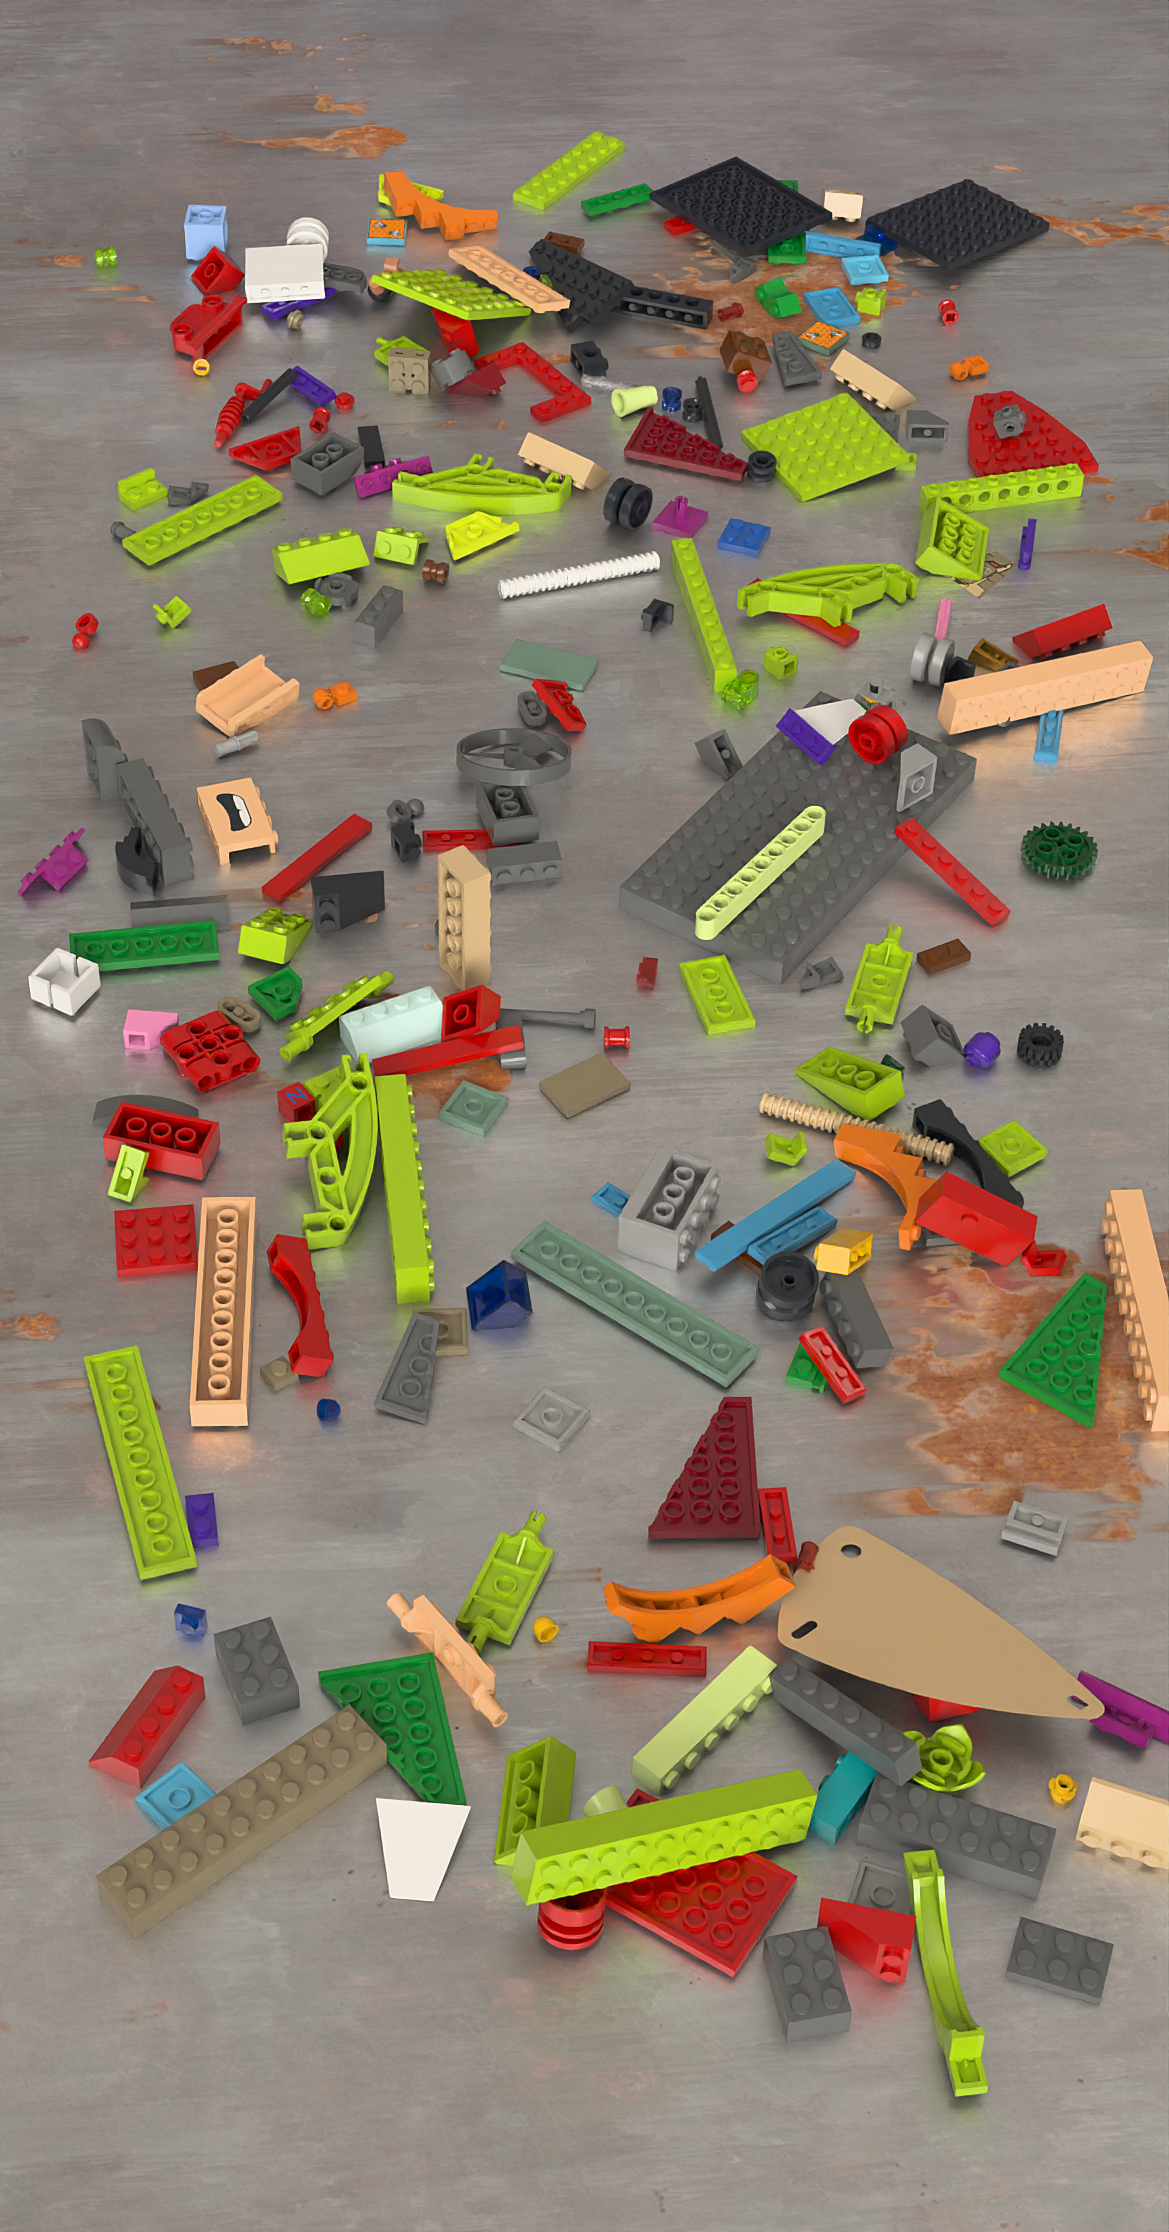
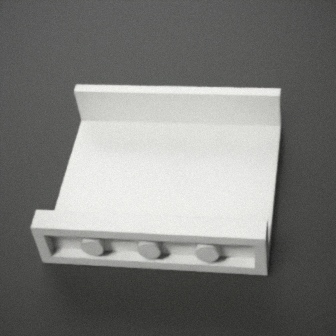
[245,244,325,303]

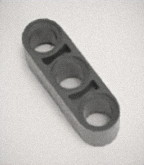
[495,1011,526,1069]

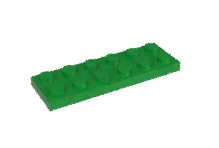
[69,920,220,971]

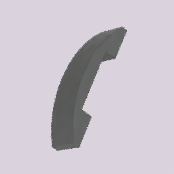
[92,1095,199,1125]

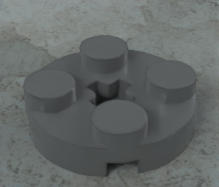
[315,573,358,608]

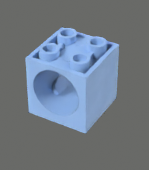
[184,205,229,260]

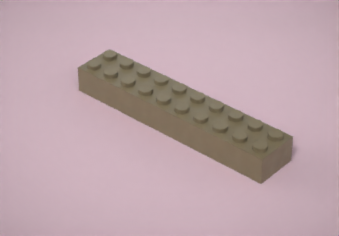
[96,1705,387,1939]

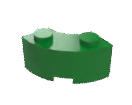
[754,278,802,318]

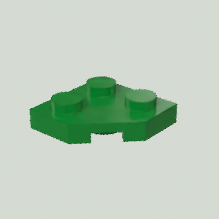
[248,966,303,1021]

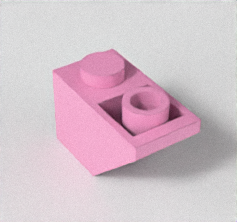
[123,1009,179,1050]

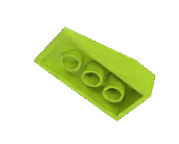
[794,1046,905,1121]

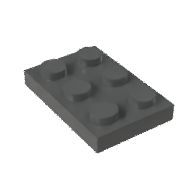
[1005,1917,1114,2005]

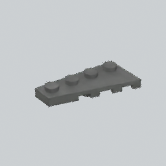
[374,1312,439,1425]

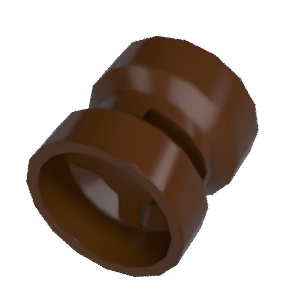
[422,559,449,584]

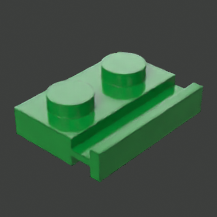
[785,1343,840,1393]

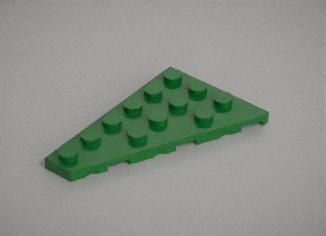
[998,1272,1107,1429]
[318,1652,467,1806]

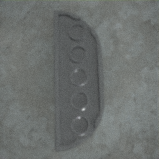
[323,263,367,294]

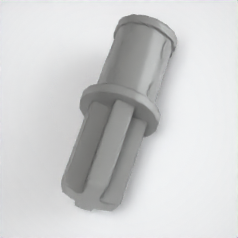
[213,730,259,757]

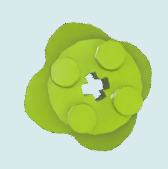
[901,1724,986,1796]

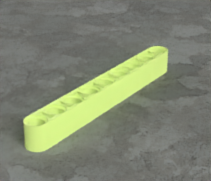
[695,806,826,940]

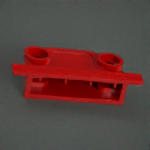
[170,295,248,361]

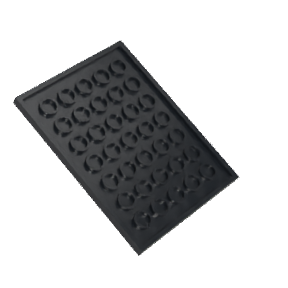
[650,156,833,258]
[866,179,1050,270]

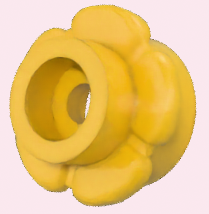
[1048,1774,1079,1803]

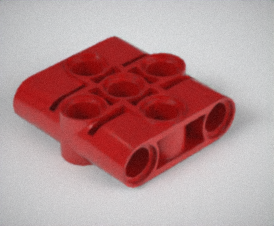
[160,1010,261,1093]

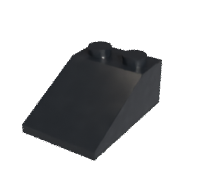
[311,870,385,932]

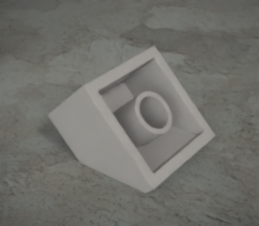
[896,743,937,812]

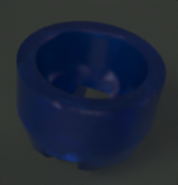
[317,1399,341,1421]

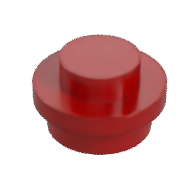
[334,392,355,411]

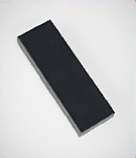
[357,425,385,468]

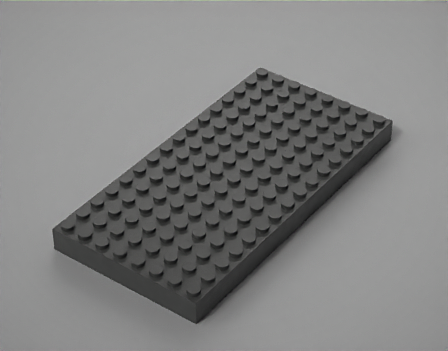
[619,691,977,985]

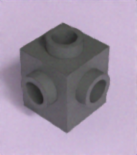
[993,404,1027,439]

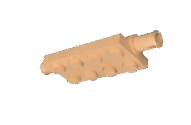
[387,1593,508,1727]

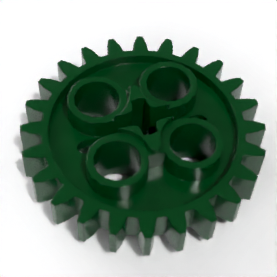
[1021,821,1098,880]

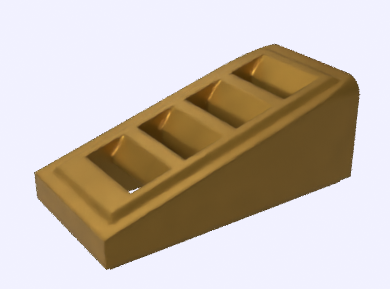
[968,638,1019,671]

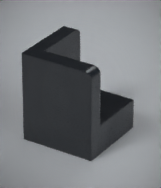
[943,656,976,688]

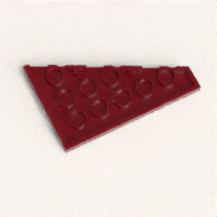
[624,407,748,481]
[648,1397,761,1539]

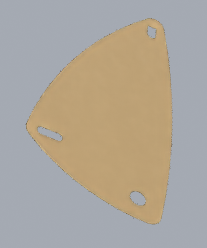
[777,1526,1105,1719]

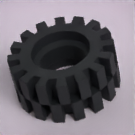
[1017,1023,1064,1068]

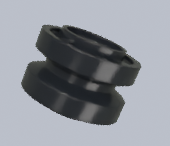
[747,451,777,483]

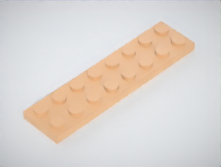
[449,245,570,313]

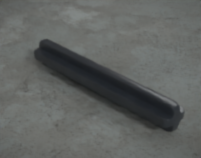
[242,368,297,423]

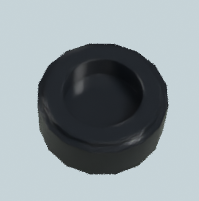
[862,332,882,349]

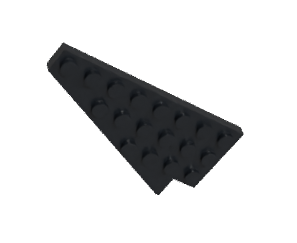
[528,238,634,333]

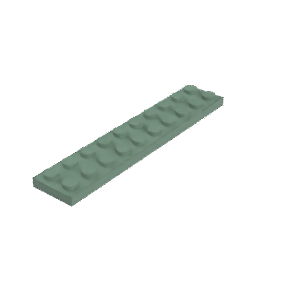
[511,1220,759,1388]

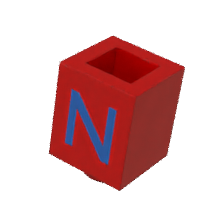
[277,1082,316,1123]

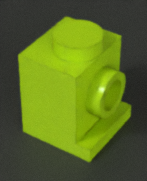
[855,288,887,316]
[763,645,799,681]

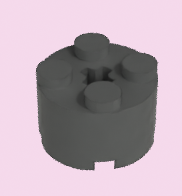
[430,348,476,392]

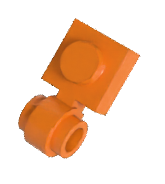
[949,355,990,380]
[313,681,358,709]

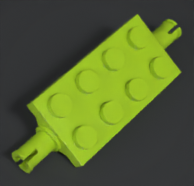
[845,924,914,1033]
[279,970,395,1061]
[455,1511,554,1655]

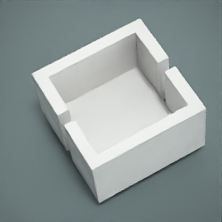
[28,948,101,1015]

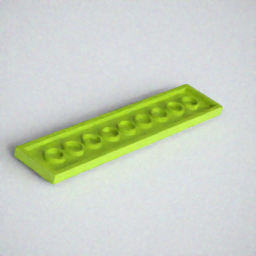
[83,1345,197,1580]

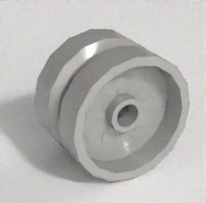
[910,632,955,688]

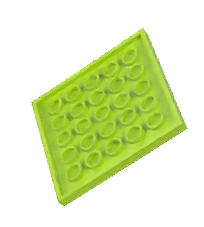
[371,268,531,321]
[741,392,909,502]

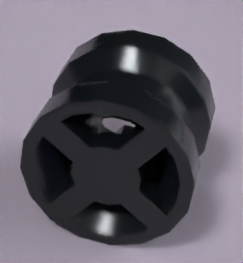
[682,398,703,423]

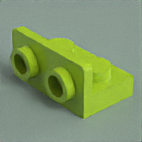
[117,467,168,511]

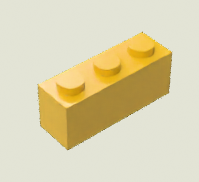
[814,1228,873,1275]

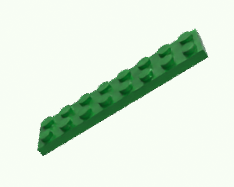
[767,180,807,265]

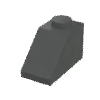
[905,410,949,442]
[694,729,743,780]

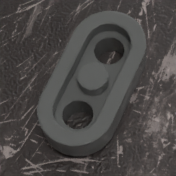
[518,691,547,727]

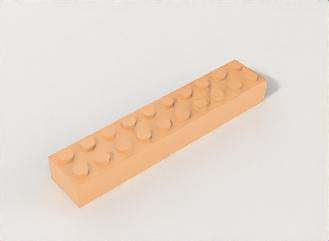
[937,641,1153,735]
[1100,1189,1169,1432]
[190,1197,257,1426]

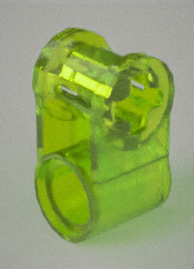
[721,670,759,710]

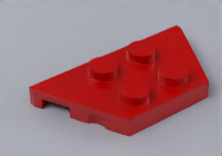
[229,426,301,471]

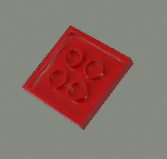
[114,1204,198,1277]

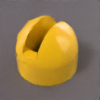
[193,359,210,376]
[533,1616,559,1642]

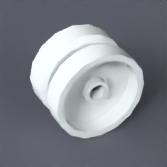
[286,217,329,261]

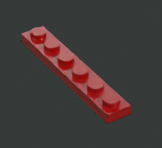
[894,817,1011,927]

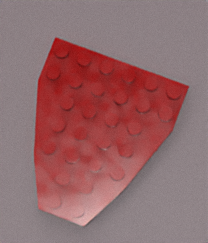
[968,391,1099,478]

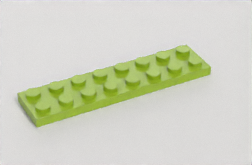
[513,132,625,210]
[122,475,283,566]

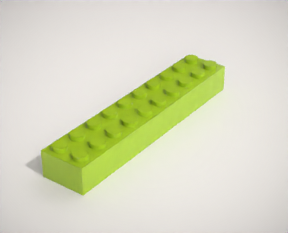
[374,1074,434,1305]
[511,1769,818,1905]

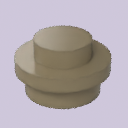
[287,310,304,329]

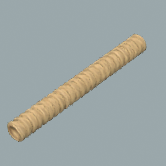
[759,1092,954,1166]

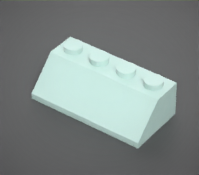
[339,986,443,1066]

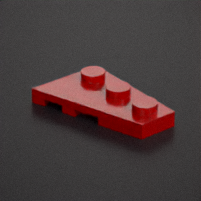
[532,678,587,732]

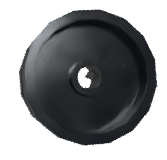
[603,477,653,531]
[756,1251,819,1321]

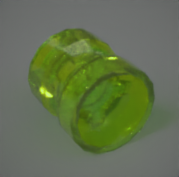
[94,246,117,268]
[300,588,331,617]

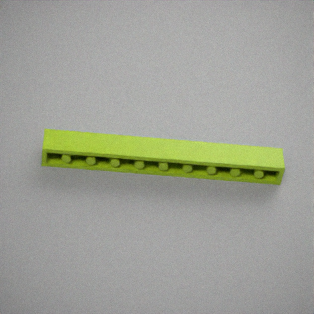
[670,538,737,692]

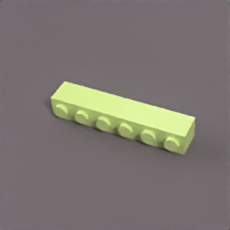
[632,1645,778,1796]

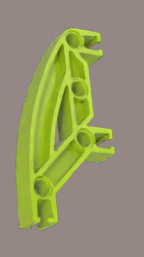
[392,453,572,515]
[737,563,919,627]
[282,1053,378,1250]

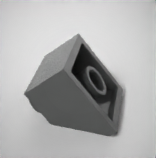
[900,1004,966,1067]

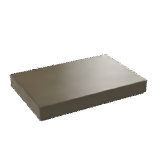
[539,1053,631,1118]

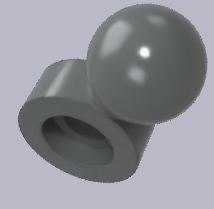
[387,798,424,825]

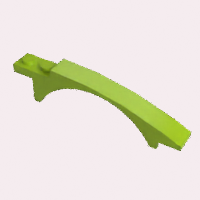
[903,1850,989,2097]

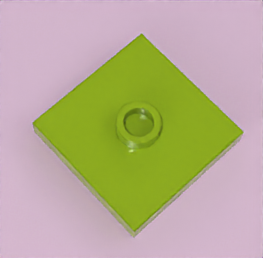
[977,1120,1048,1177]

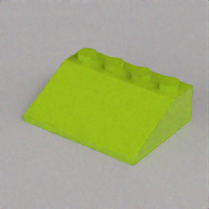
[915,497,990,581]

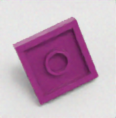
[652,496,708,538]

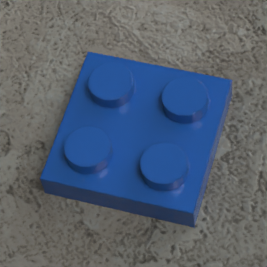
[717,518,771,558]

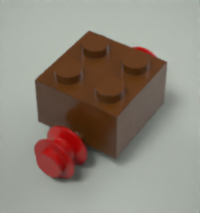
[719,330,772,393]

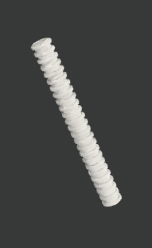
[498,551,660,599]

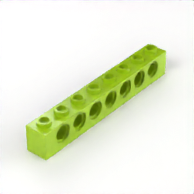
[918,464,1084,514]

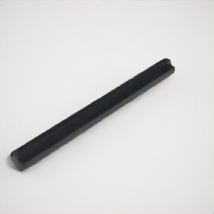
[695,376,723,451]

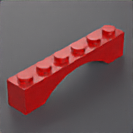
[267,1234,334,1378]

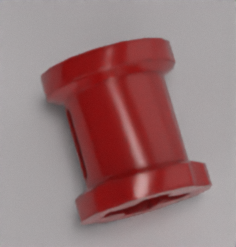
[938,299,959,325]
[309,407,331,434]
[604,1026,630,1049]

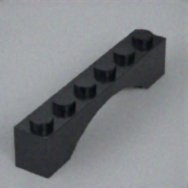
[912,1099,1024,1209]

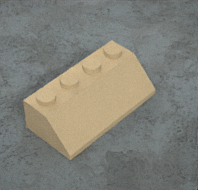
[830,349,916,411]
[518,432,611,490]
[1075,1777,1169,1870]

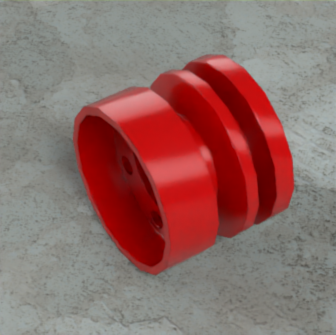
[537,1887,607,1950]

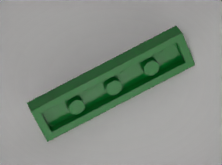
[581,183,653,216]

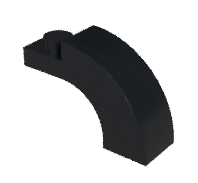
[115,827,159,896]

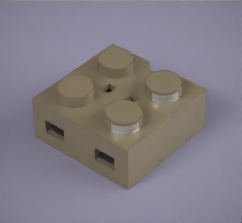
[388,347,431,394]

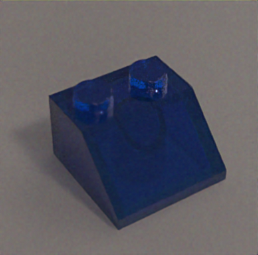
[466,1260,533,1331]

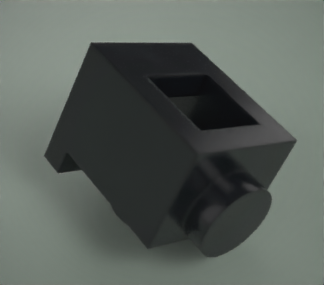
[391,822,422,863]

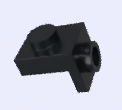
[641,598,674,633]

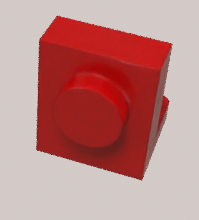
[1021,1240,1067,1277]

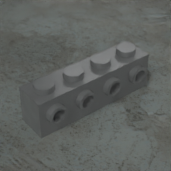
[819,1269,894,1368]

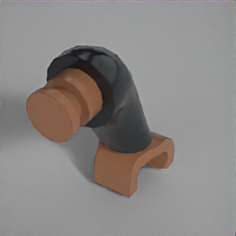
[367,257,403,302]

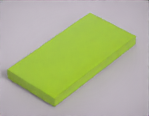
[678,955,756,1035]

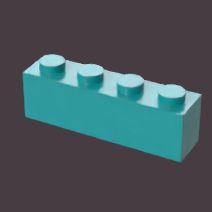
[808,1752,881,1845]

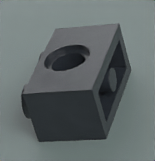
[570,341,609,383]

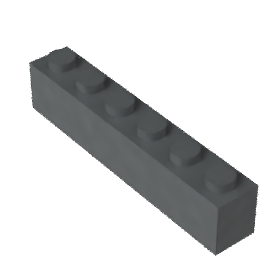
[769,1658,922,1787]

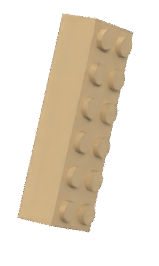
[438,845,491,991]

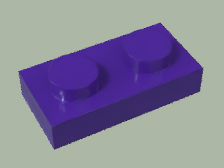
[185,1493,219,1548]

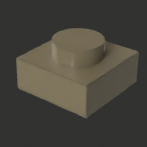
[260,1356,299,1392]

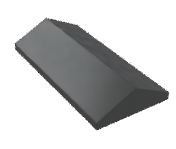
[130,895,230,932]

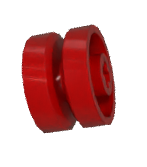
[848,704,908,765]

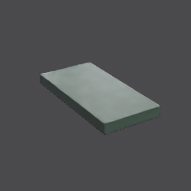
[500,639,599,691]

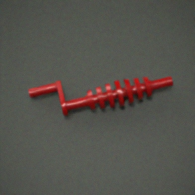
[214,379,273,448]

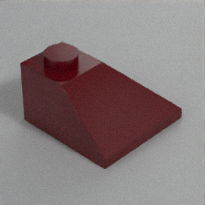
[446,362,506,397]

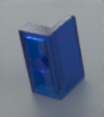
[855,220,898,257]

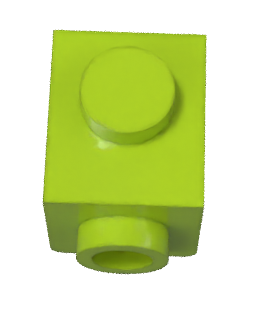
[152,595,192,629]
[765,1131,807,1166]

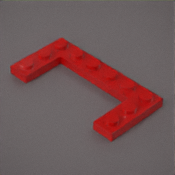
[474,342,591,423]

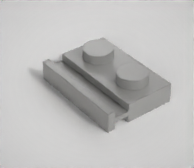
[1001,1501,1069,1556]

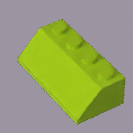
[271,528,370,584]
[493,1736,576,1866]

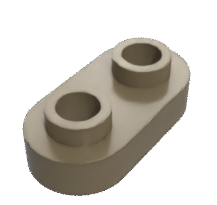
[217,996,261,1032]

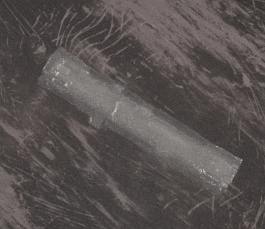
[581,374,642,392]

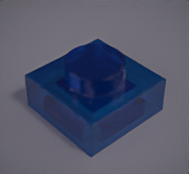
[174,1603,208,1637]

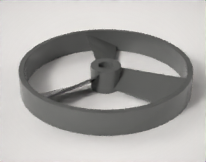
[456,728,572,786]

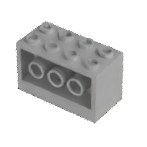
[617,1146,721,1271]

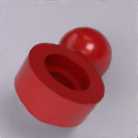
[72,613,99,650]

